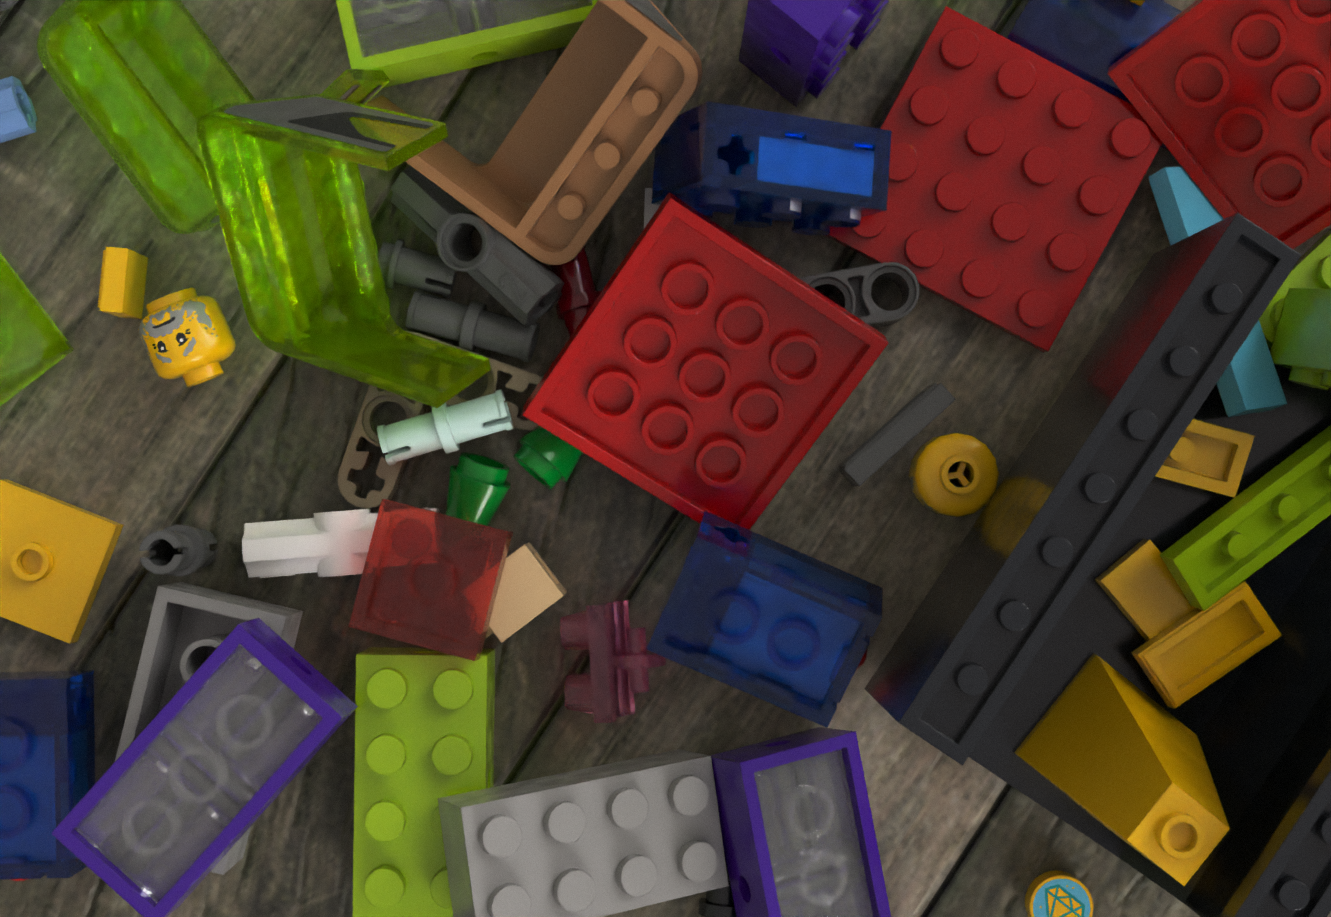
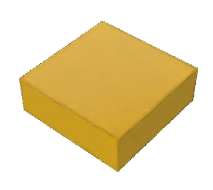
[97,246,148,319]

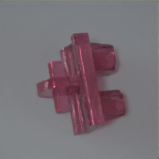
[560,600,666,723]

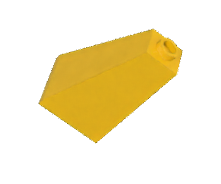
[1014,653,1230,886]

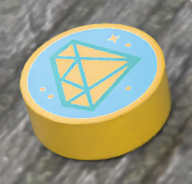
[1025,870,1093,917]

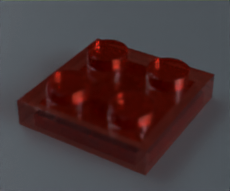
[348,499,513,661]

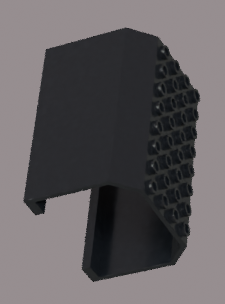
[864,213,1331,917]

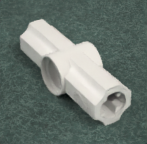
[242,507,444,578]

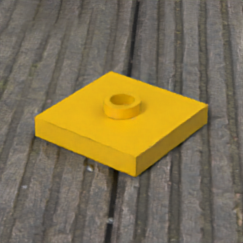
[0,479,124,644]

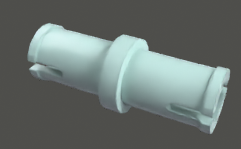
[377,389,514,466]

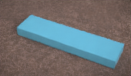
[1148,167,1287,417]

